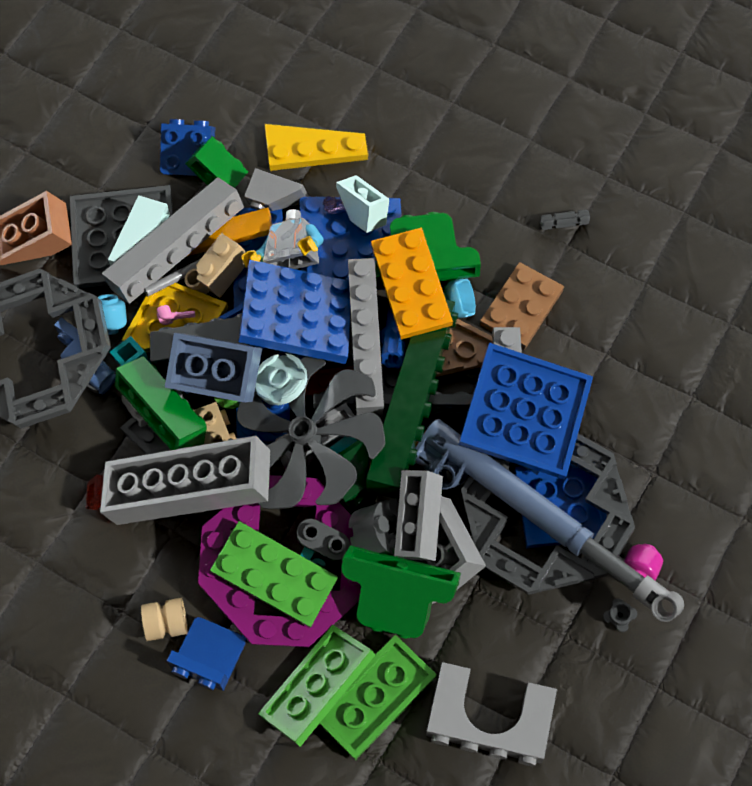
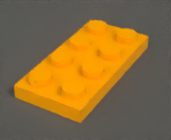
[371,227,453,340]

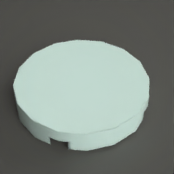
[255,353,308,405]

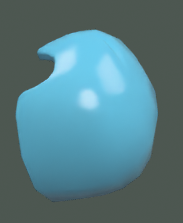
[444,279,476,318]

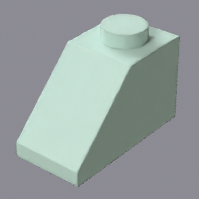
[336,175,389,233]

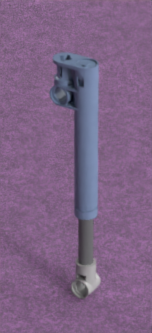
[415,419,684,622]

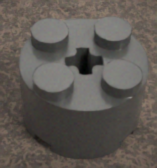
[349,499,399,556]

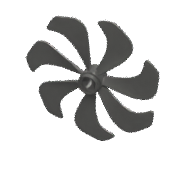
[228,356,385,509]

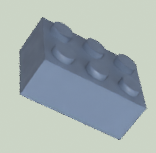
[165,333,262,403]

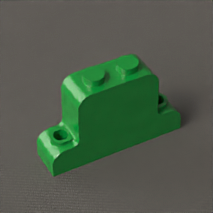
[375,212,481,289]
[341,545,461,638]

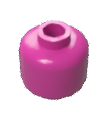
[624,544,663,581]

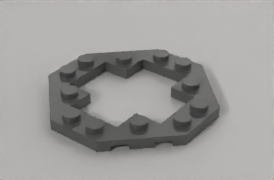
[0,269,111,429]
[461,434,635,595]

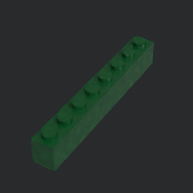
[366,300,459,499]

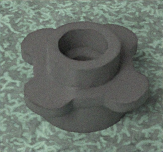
[603,598,637,632]

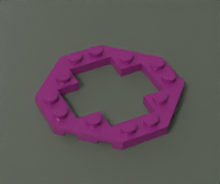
[198,475,361,648]

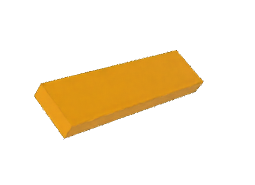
[186,207,273,257]

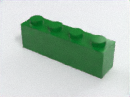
[115,356,207,450]

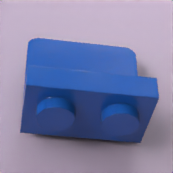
[160,119,215,176]
[167,617,246,691]

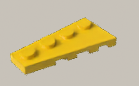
[265,124,368,171]

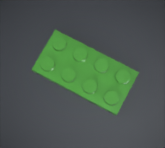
[210,521,338,628]
[258,625,375,747]
[319,635,437,760]

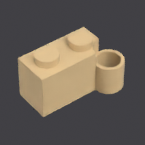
[184,233,246,298]

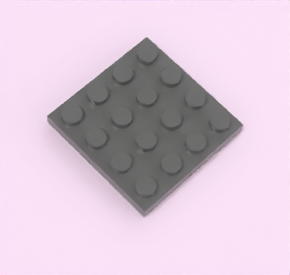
[70,185,178,289]

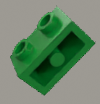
[185,136,248,188]

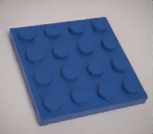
[299,197,401,290]
[238,260,351,364]
[458,342,593,479]

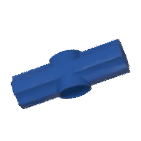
[379,304,411,369]

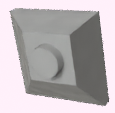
[244,168,310,211]

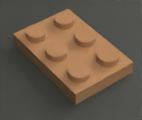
[480,262,564,350]

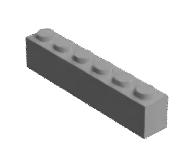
[102,177,244,304]
[348,258,384,418]

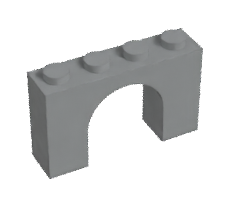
[426,662,557,766]

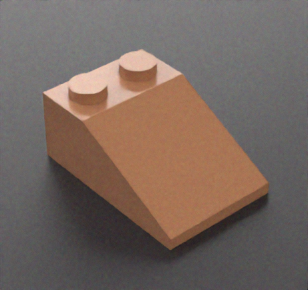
[0,191,72,266]

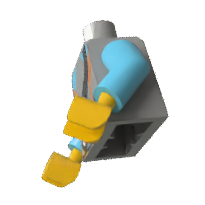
[241,209,324,269]

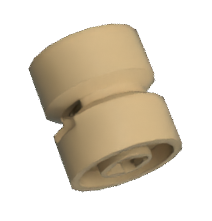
[141,598,188,641]

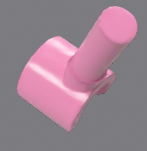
[157,305,195,325]

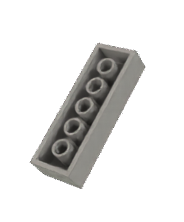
[100,436,270,525]

